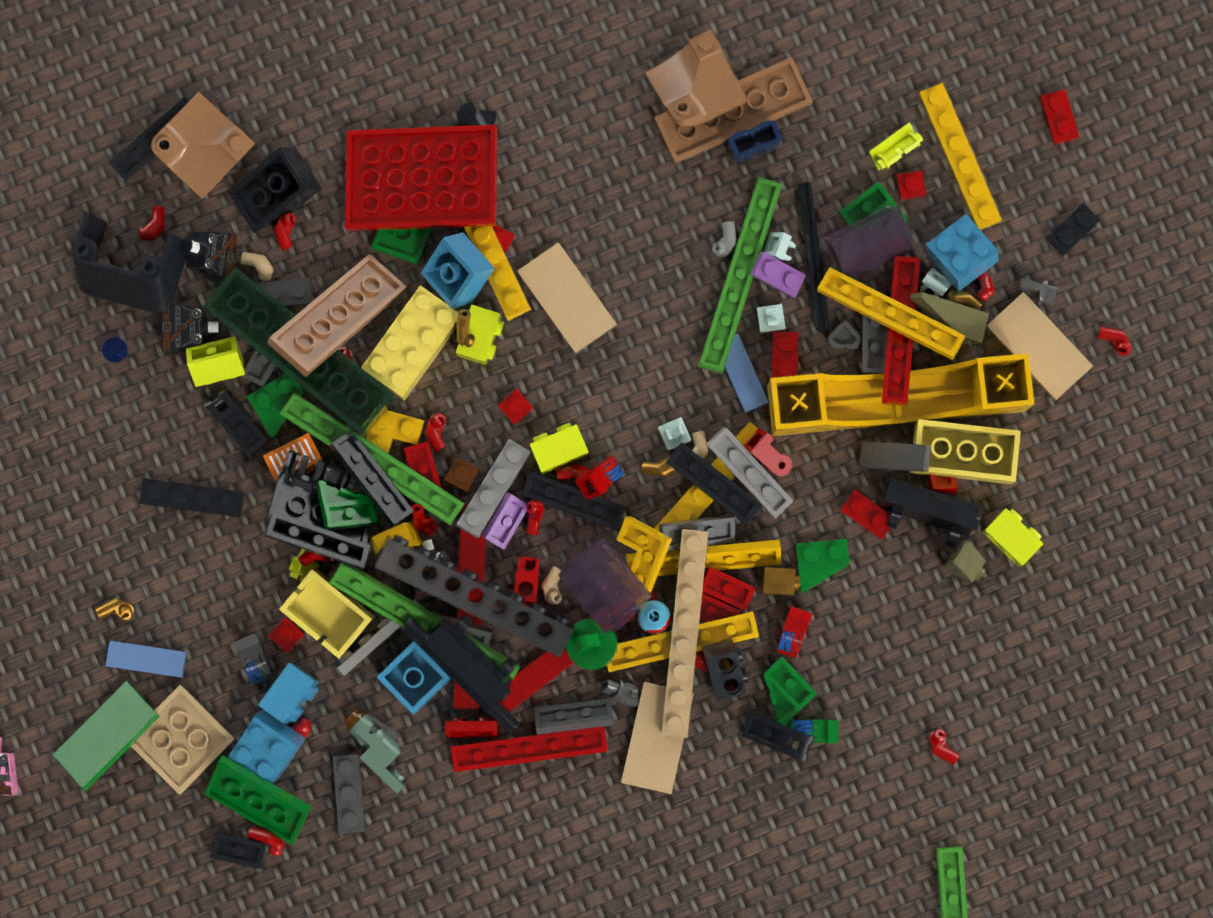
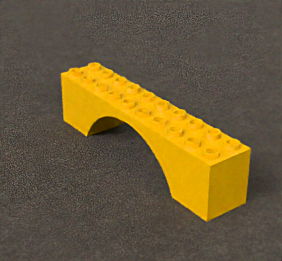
[767,353,1034,436]

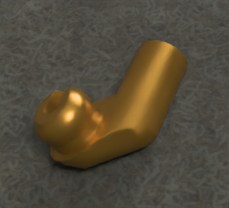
[945,290,983,310]
[456,309,475,348]
[642,456,676,477]
[95,598,134,620]

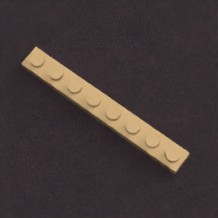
[662,529,708,738]

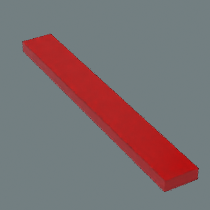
[453,504,486,710]
[491,589,659,721]

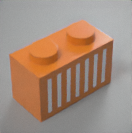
[263,433,325,482]

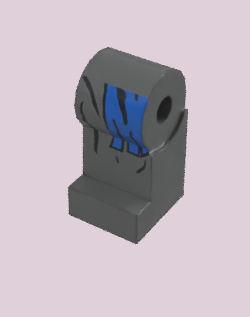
[234,634,273,686]

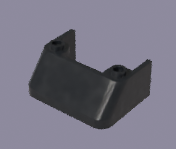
[72,211,187,314]

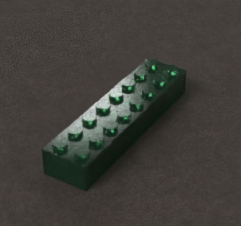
[203,267,396,438]

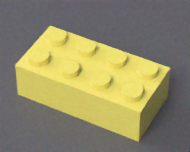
[361,285,458,401]
[910,419,1021,484]

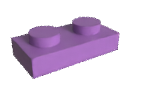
[750,252,806,298]
[481,492,527,550]

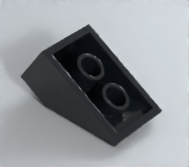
[228,147,322,233]

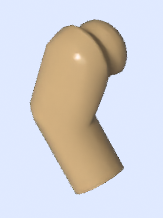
[241,252,273,281]
[692,431,708,459]
[541,566,564,605]

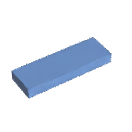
[725,333,769,414]
[106,641,187,678]

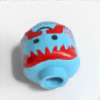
[637,600,671,634]

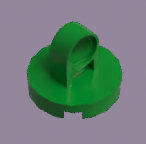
[566,618,618,670]

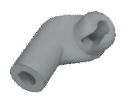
[712,222,737,257]

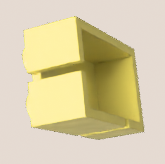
[279,567,375,658]

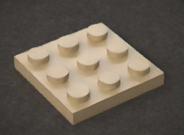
[131,685,236,795]

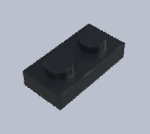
[1046,203,1101,256]
[210,832,267,869]

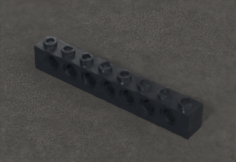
[373,534,574,657]

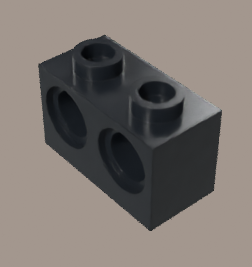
[702,638,749,702]

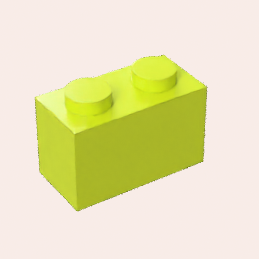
[456,305,504,365]
[186,336,245,387]
[530,423,589,474]
[982,508,1043,567]

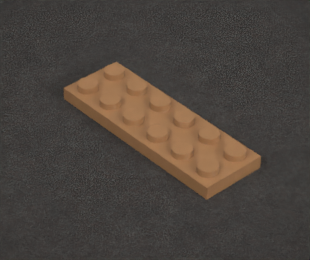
[654,57,813,164]
[268,254,407,377]

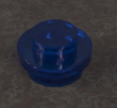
[102,337,128,363]

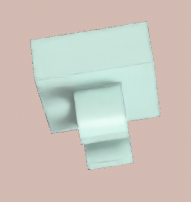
[763,232,796,261]
[920,267,952,297]
[756,304,786,334]
[658,417,691,451]

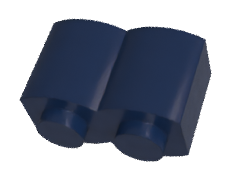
[727,121,782,163]

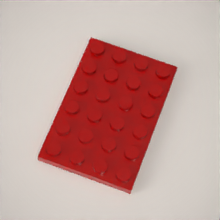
[345,125,497,231]

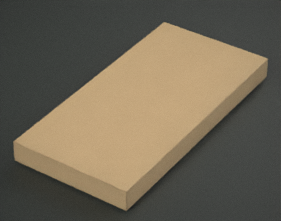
[517,242,617,354]
[986,292,1093,401]
[621,682,694,794]

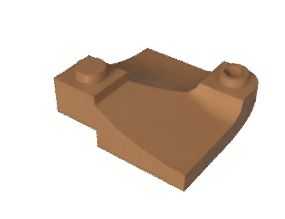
[645,29,747,126]
[151,92,255,199]

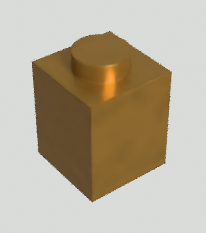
[762,567,800,596]

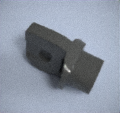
[1020,278,1058,306]
[600,679,639,707]

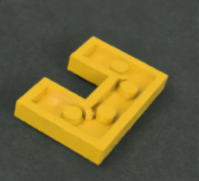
[366,407,425,494]
[599,516,672,609]

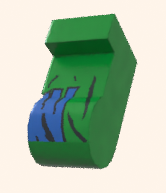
[790,720,838,744]

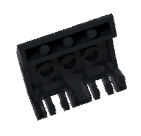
[265,450,376,570]

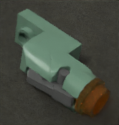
[344,708,406,794]

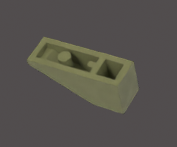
[910,292,989,347]
[943,541,986,584]

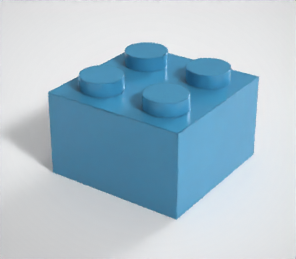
[926,214,998,291]
[421,233,494,309]
[377,641,452,715]
[258,663,319,724]
[228,709,306,784]

